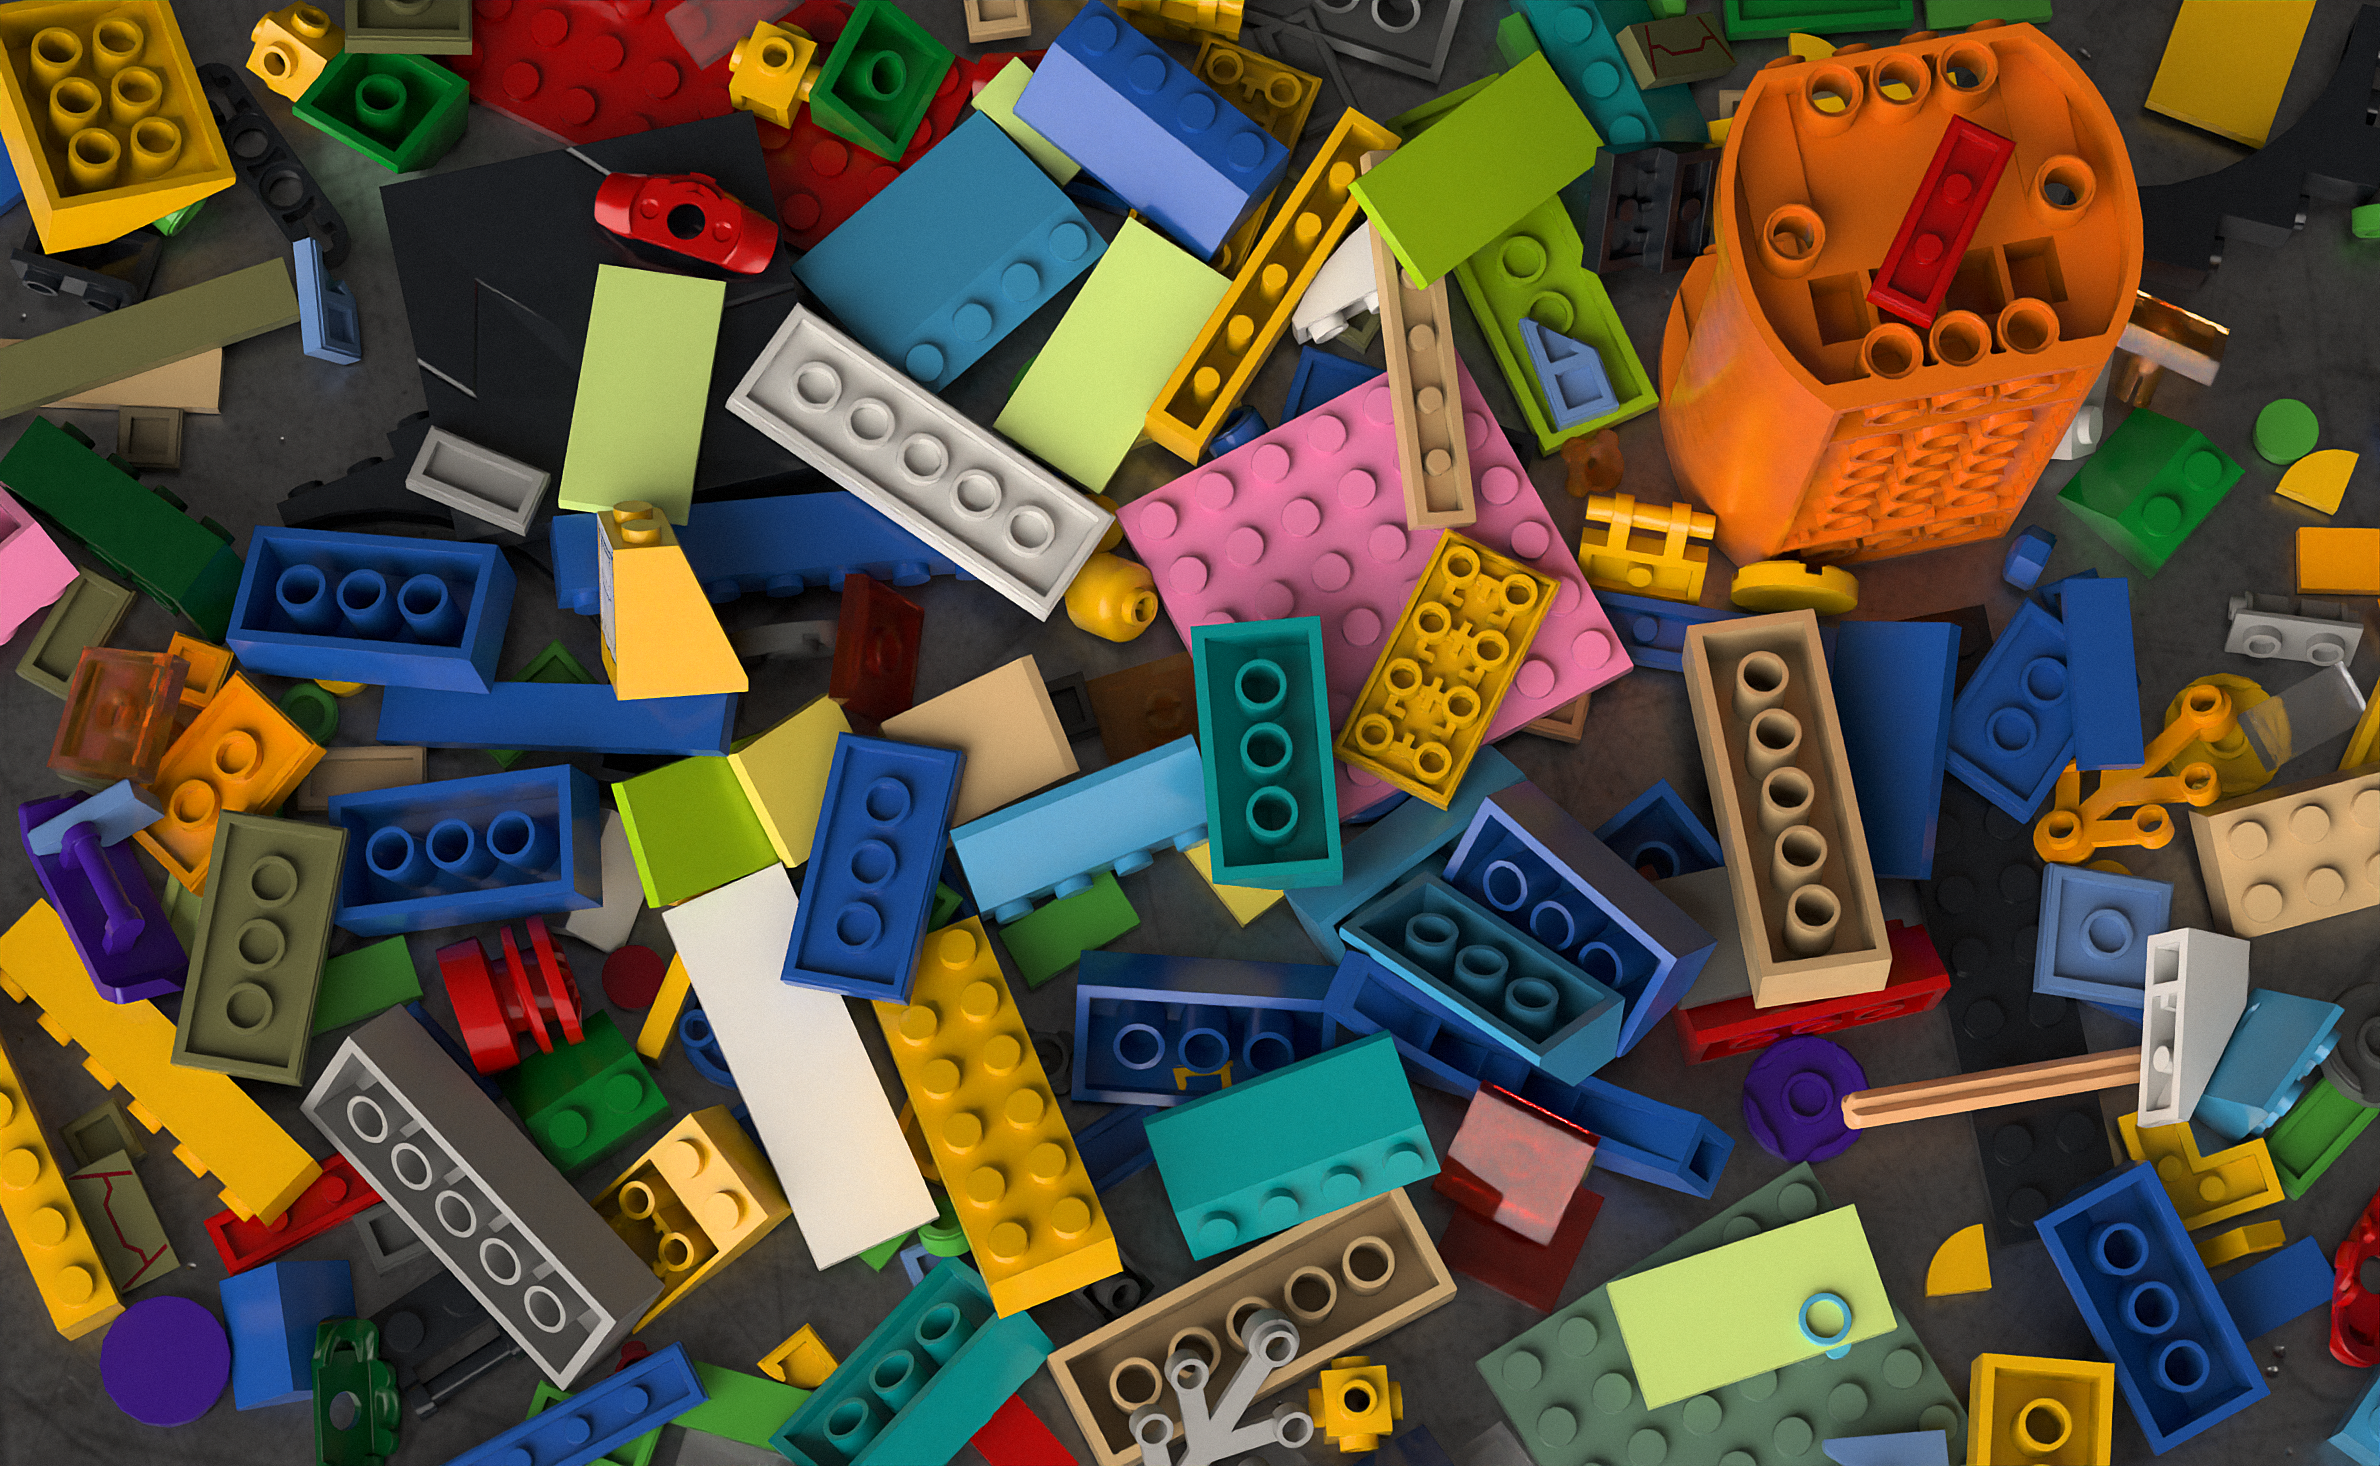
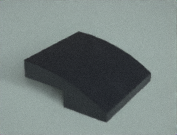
[1581,141,1722,274]

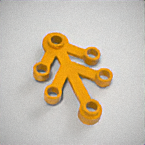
[2033,684,2237,867]

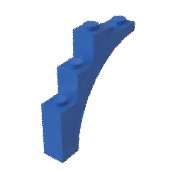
[1320,950,1736,1200]

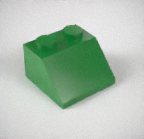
[292,46,469,174]
[2055,405,2246,580]
[494,1009,674,1184]

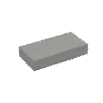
[405,425,551,536]

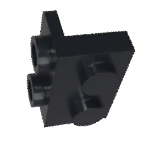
[10,221,163,313]

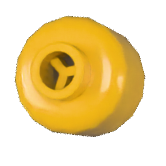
[1064,552,1159,643]

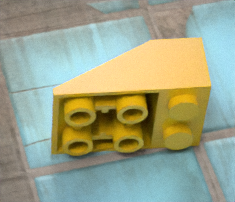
[588,1103,793,1334]

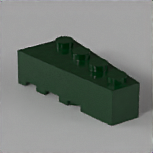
[0,415,245,646]

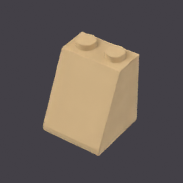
[876,654,1080,849]

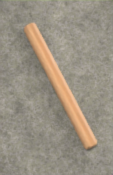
[1841,1045,2142,1130]

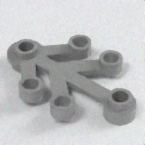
[1129,1308,1314,1466]

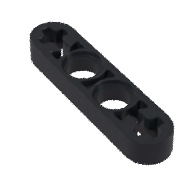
[196,63,351,271]

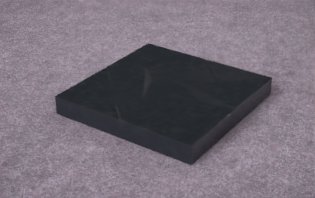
[379,110,829,548]

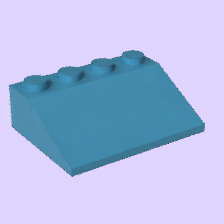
[790,109,1109,395]

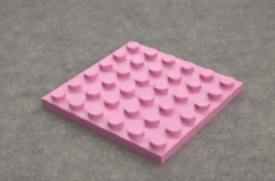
[1115,346,1634,824]

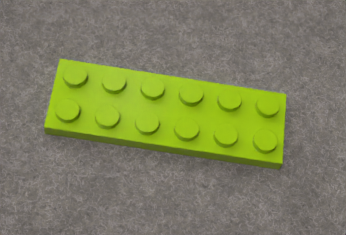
[1384,72,1659,457]

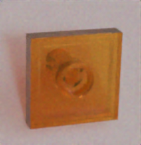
[2112,290,2229,409]
[46,646,191,785]
[1084,651,1202,767]

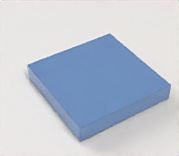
[2033,863,2174,1009]

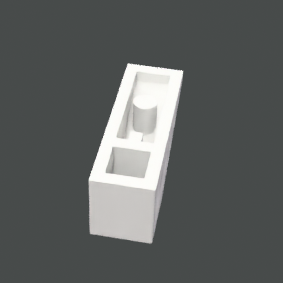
[2137,927,2250,1128]

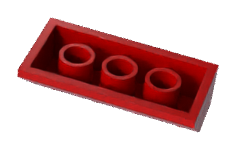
[1671,919,1951,1067]

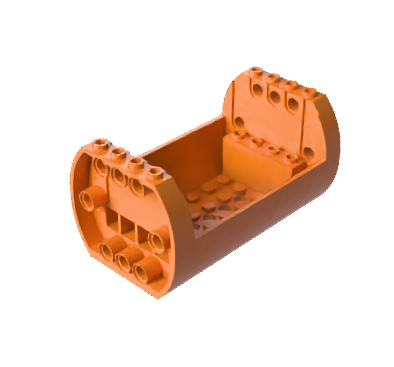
[1656,19,2144,573]

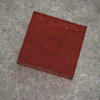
[828,574,925,726]
[1430,1079,1601,1246]
[1437,1142,1605,1317]

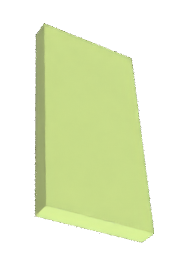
[992,216,1233,498]
[558,264,726,526]
[1606,1204,1898,1411]

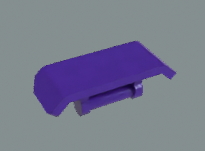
[18,789,190,1004]

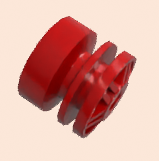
[435,913,585,1078]

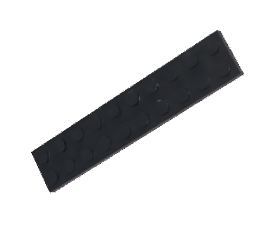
[1892,604,2115,1250]

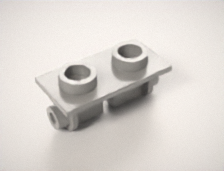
[2224,590,2364,667]

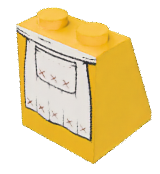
[597,500,749,700]

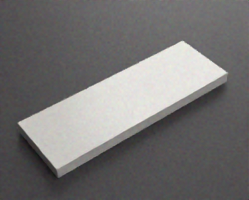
[725,303,1116,622]
[662,862,940,1271]

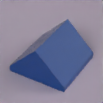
[219,1260,358,1411]

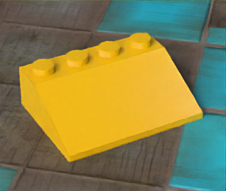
[0,0,236,254]

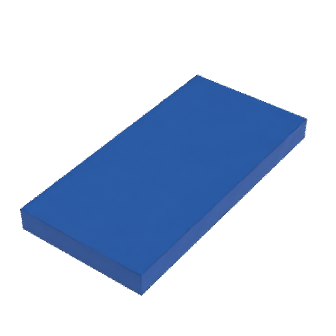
[1832,621,1962,880]
[780,731,967,1006]

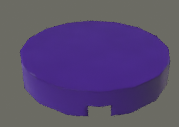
[1741,1035,1871,1165]
[99,1295,232,1428]

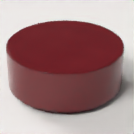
[602,945,667,1012]

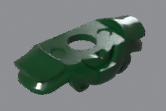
[311,1315,402,1466]

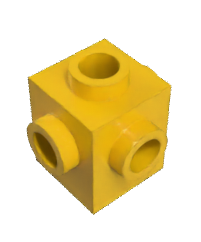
[245,0,345,103]
[729,20,823,130]
[1307,1356,1403,1453]

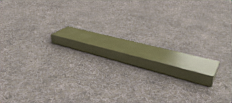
[0,256,301,419]

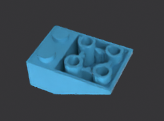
[2192,987,2345,1145]

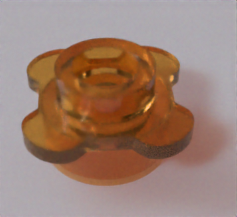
[1560,428,1624,498]

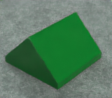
[808,0,956,162]

